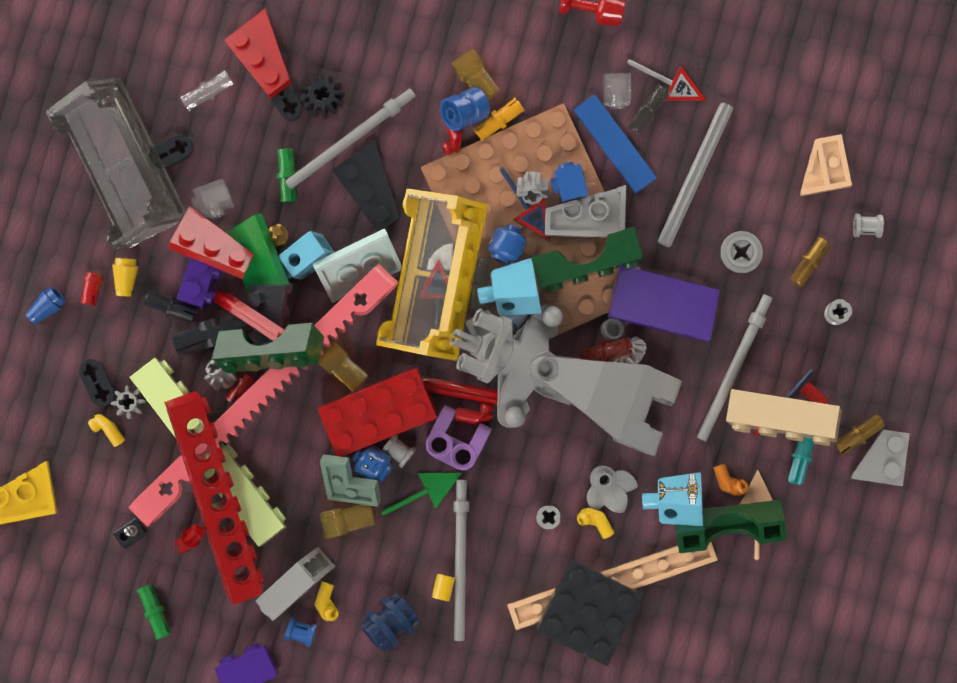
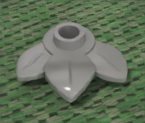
[587,465,638,513]

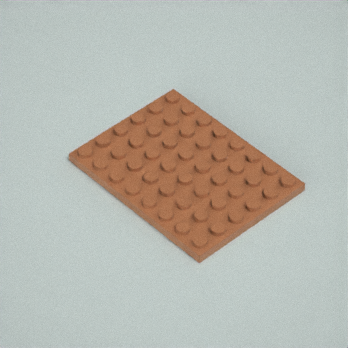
[421,103,641,339]

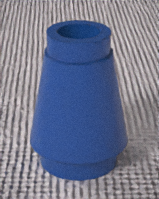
[26,287,66,325]

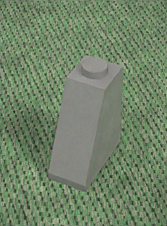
[256,547,335,621]

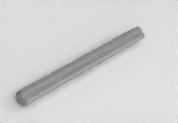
[658,103,733,247]

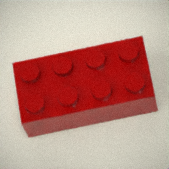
[317,366,438,457]

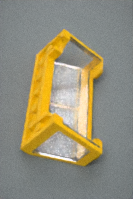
[376,189,488,361]

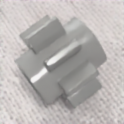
[517,172,549,204]
[204,360,237,391]
[111,386,146,419]

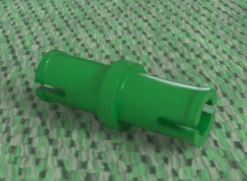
[277,148,297,203]
[137,584,172,640]

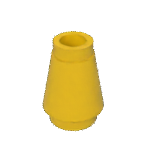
[112,258,139,296]

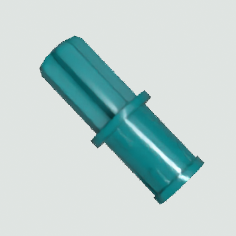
[788,437,814,485]

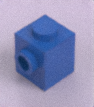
[550,162,588,204]

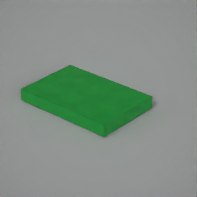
[226,213,289,295]

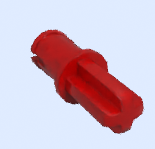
[175,523,206,553]

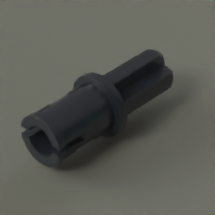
[144,291,197,324]

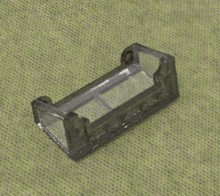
[45,78,186,252]

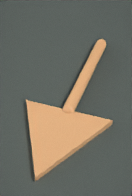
[740,470,772,560]

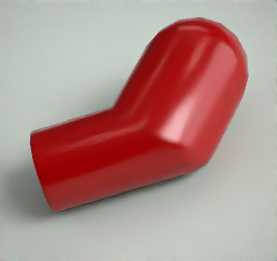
[442,121,463,155]
[801,382,827,404]

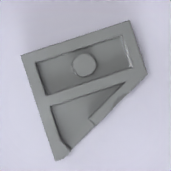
[850,430,910,486]

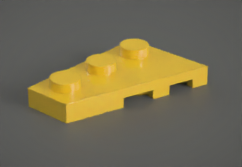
[0,461,58,525]

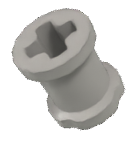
[853,214,884,238]
[824,299,852,325]
[382,434,416,468]
[536,505,560,529]

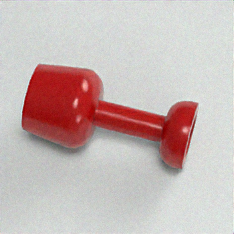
[559,0,626,27]

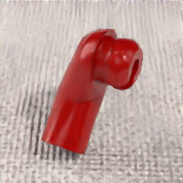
[455,403,494,424]

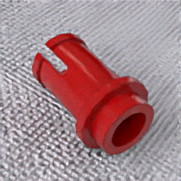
[80,272,103,306]
[225,371,256,403]

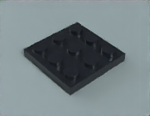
[535,558,643,666]

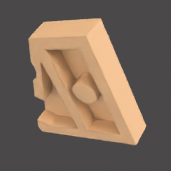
[800,134,852,196]

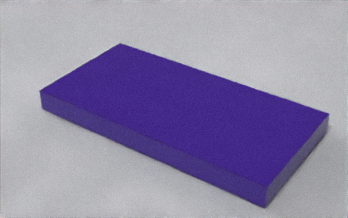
[608,266,720,342]

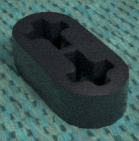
[271,85,303,121]
[145,135,194,172]
[79,359,116,407]

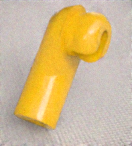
[88,414,125,447]
[577,508,614,539]
[314,581,339,621]

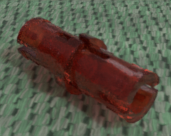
[580,338,633,362]

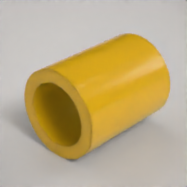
[432,574,455,602]

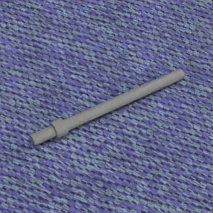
[285,88,416,189]
[696,294,773,442]
[453,480,469,641]

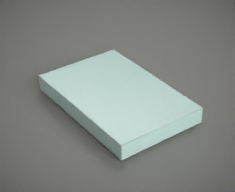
[312,229,402,303]

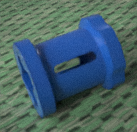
[284,617,317,648]

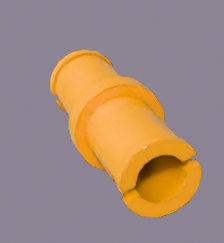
[473,97,525,141]

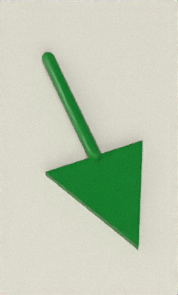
[382,473,462,515]

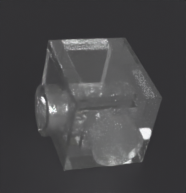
[602,73,631,109]
[191,178,235,219]

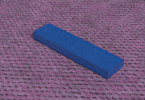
[573,94,657,194]

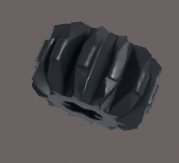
[300,73,345,119]

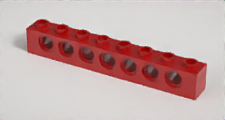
[164,391,264,605]

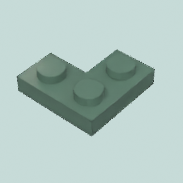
[320,454,381,507]

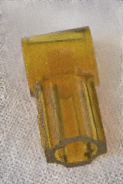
[450,48,500,101]
[319,340,368,392]
[319,504,375,539]

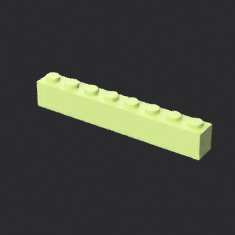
[130,358,287,547]

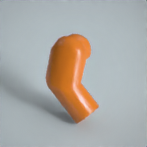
[713,463,748,496]

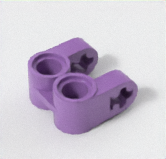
[426,405,492,471]

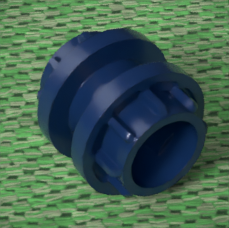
[361,595,419,652]

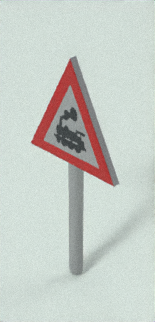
[627,59,707,101]

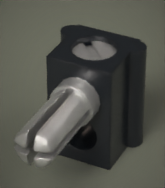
[113,517,148,549]

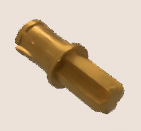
[268,224,288,248]
[790,237,832,287]
[833,415,885,456]

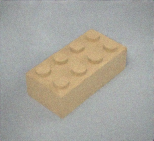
[726,389,842,446]

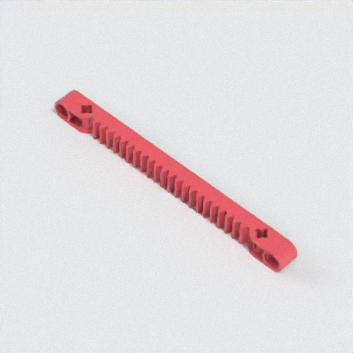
[129,264,399,527]

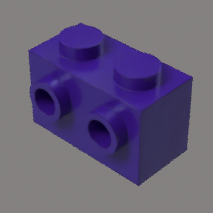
[177,258,223,310]
[214,643,279,683]

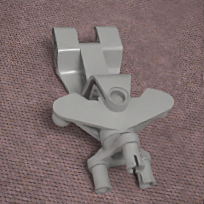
[450,304,682,456]

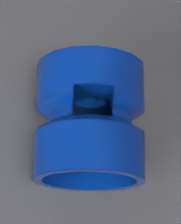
[440,87,490,131]

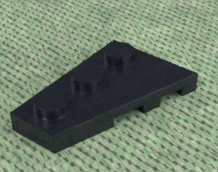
[332,140,400,232]
[248,284,292,346]

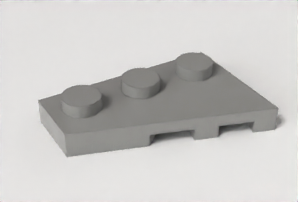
[545,185,626,238]

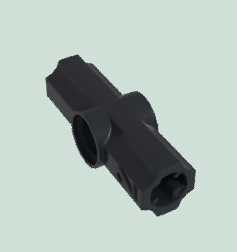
[172,315,254,357]

